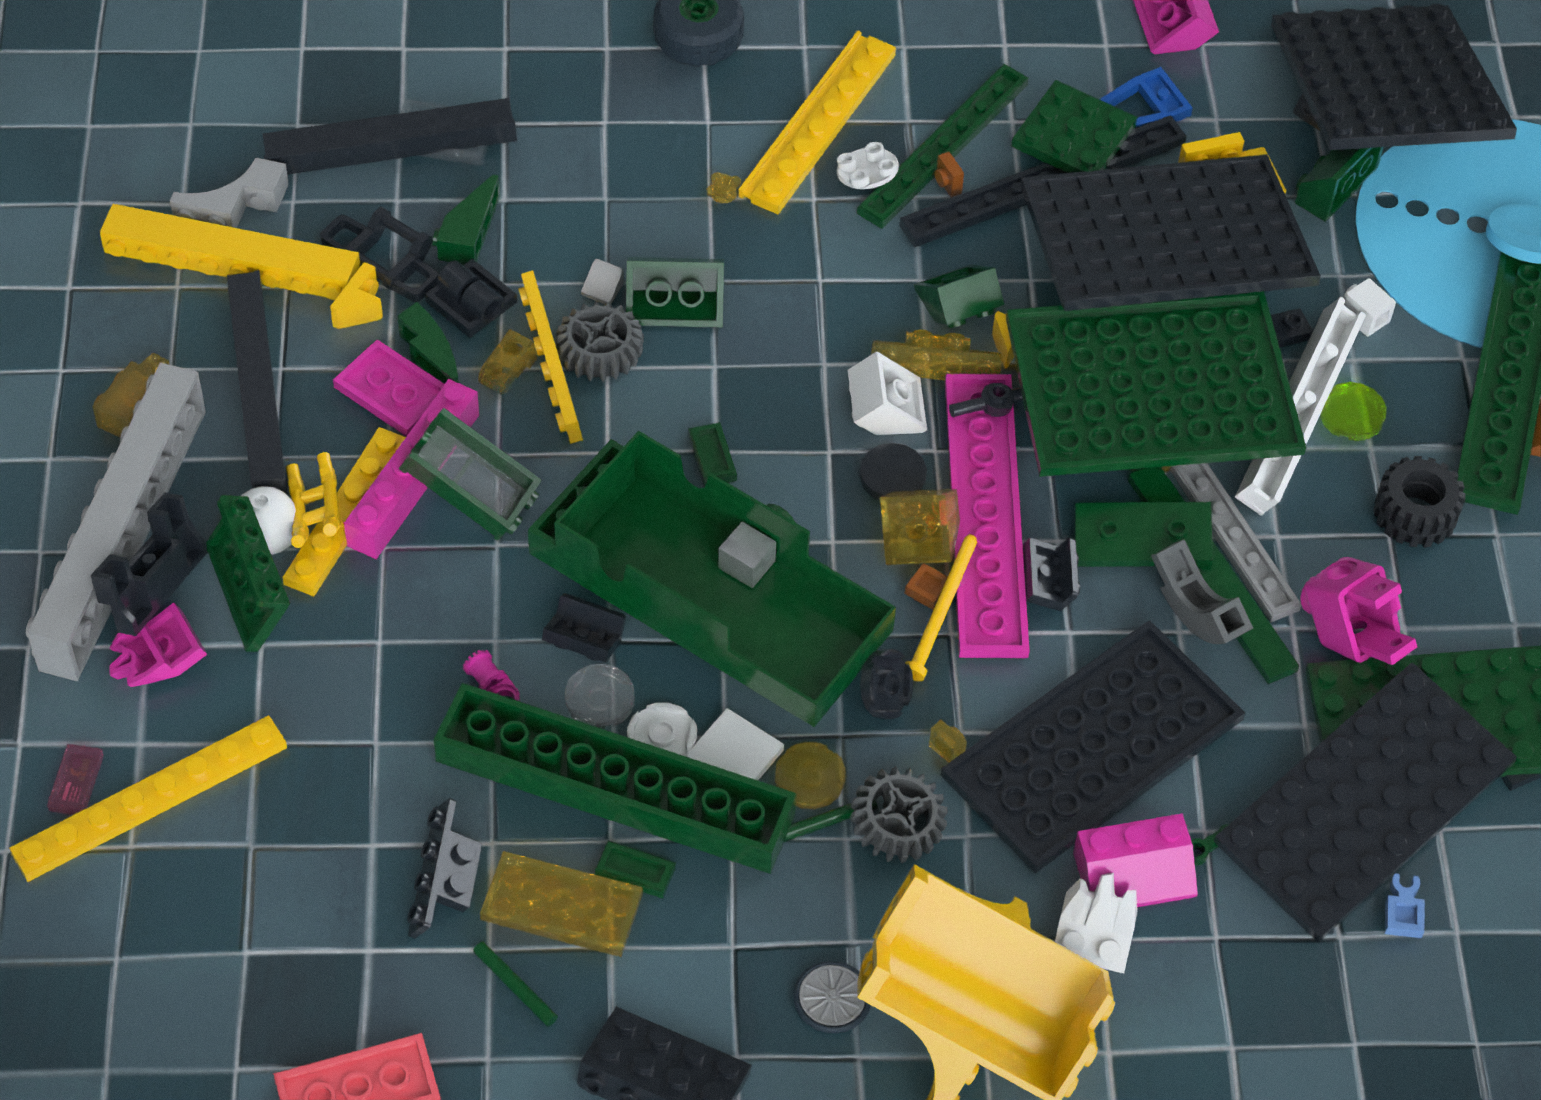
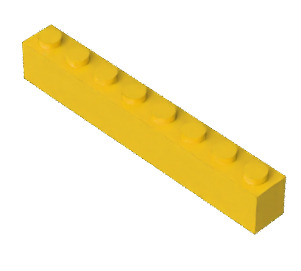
[100,204,360,300]

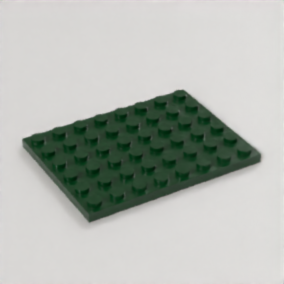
[1006,291,1307,477]

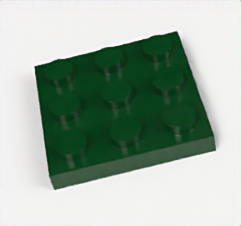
[1011,80,1138,173]

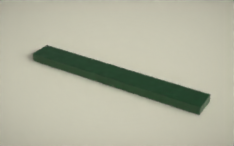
[857,64,1029,229]
[1128,467,1299,685]

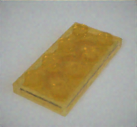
[480,851,643,957]

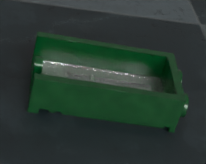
[399,408,542,541]

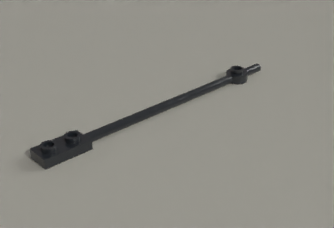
[949,308,1313,417]

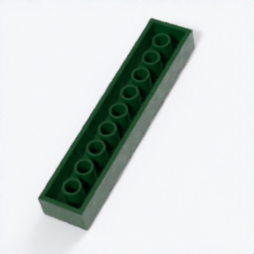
[434,683,797,874]

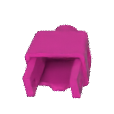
[1300,557,1417,665]

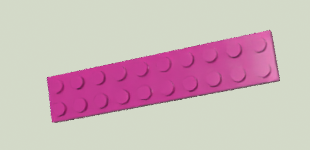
[945,374,1030,658]

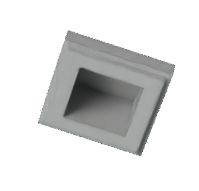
[581,259,624,304]

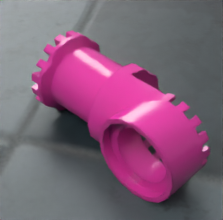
[463,650,521,702]

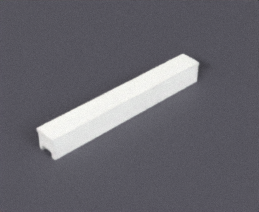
[1235,296,1366,516]

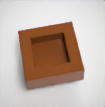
[935,152,964,197]
[904,563,948,610]

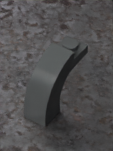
[1151,540,1253,644]

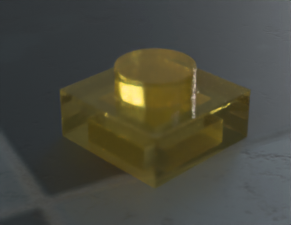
[929,719,967,762]

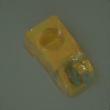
[478,329,537,395]

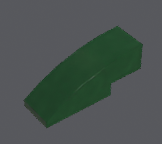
[397,302,459,384]

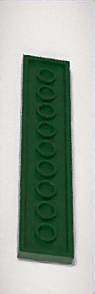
[1457,251,1541,515]

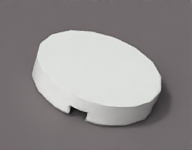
[627,702,697,756]

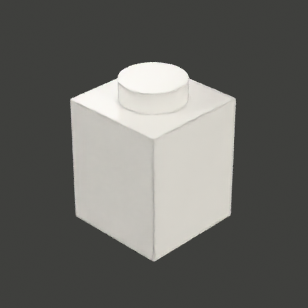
[1343,278,1396,337]

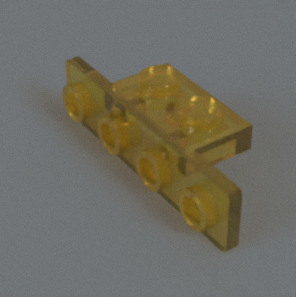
[871,330,1003,380]

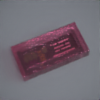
[47,744,104,815]

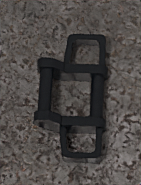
[320,206,438,303]

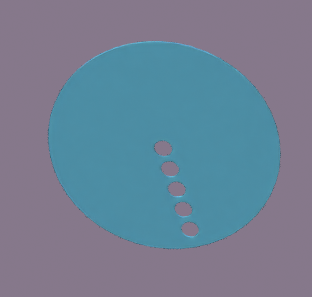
[1356,119,1541,348]

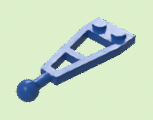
[1099,67,1192,129]

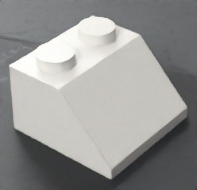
[848,352,927,435]

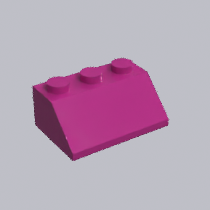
[1133,0,1219,54]
[1073,813,1198,907]

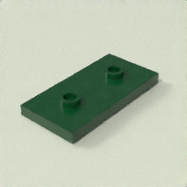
[1076,502,1213,567]

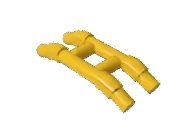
[285,452,341,548]

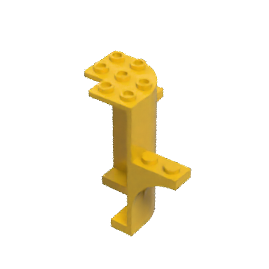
[857,864,1115,1100]

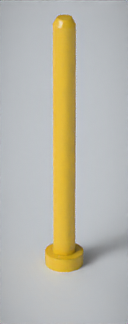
[905,534,977,681]

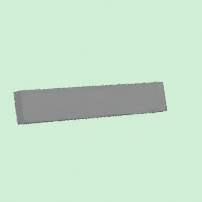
[1170,463,1301,623]

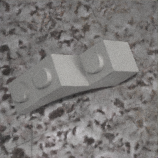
[170,158,289,228]

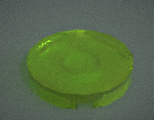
[1320,382,1387,441]

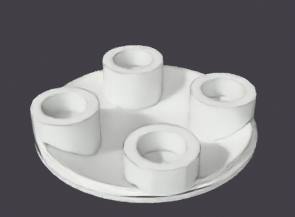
[837,142,899,189]

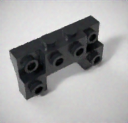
[90,492,208,636]

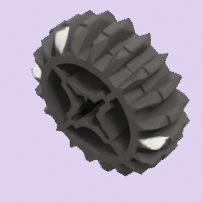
[555,301,644,383]
[850,766,948,863]

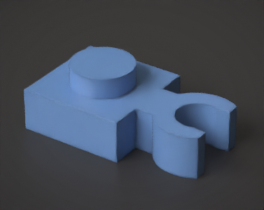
[1385,873,1425,938]

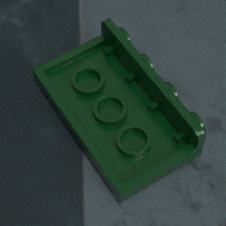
[206,495,291,652]

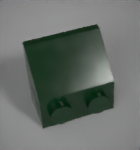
[914,264,1005,328]

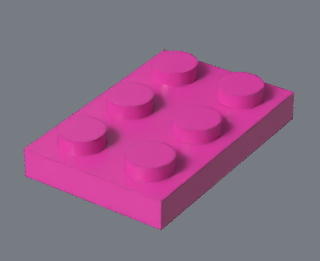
[333,339,444,437]

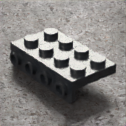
[577,1007,752,1100]

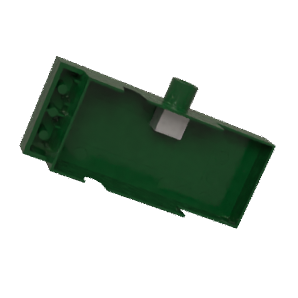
[528,431,896,727]

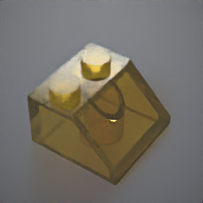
[880,489,960,565]

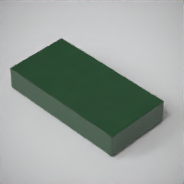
[688,422,737,488]
[595,840,676,899]

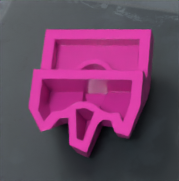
[109,603,207,687]

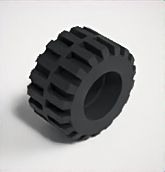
[1374,456,1466,548]

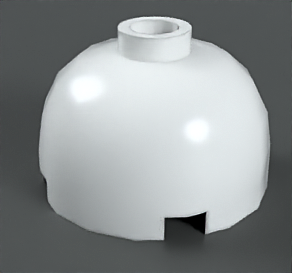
[241,486,296,555]

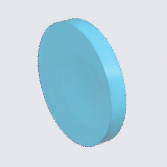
[1486,204,1541,264]

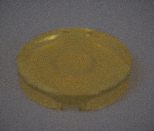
[775,742,846,809]

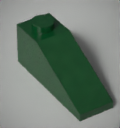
[433,175,500,265]

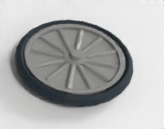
[793,961,871,1033]

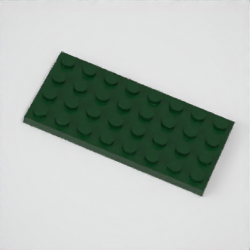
[1305,646,1541,777]

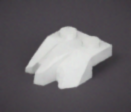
[1055,873,1137,973]

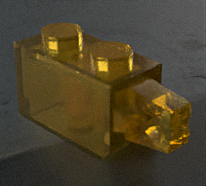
[93,353,170,438]

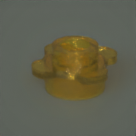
[707,172,741,203]

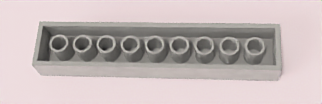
[26,363,206,681]

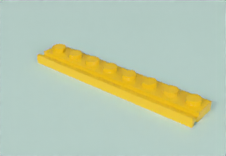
[739,31,896,215]

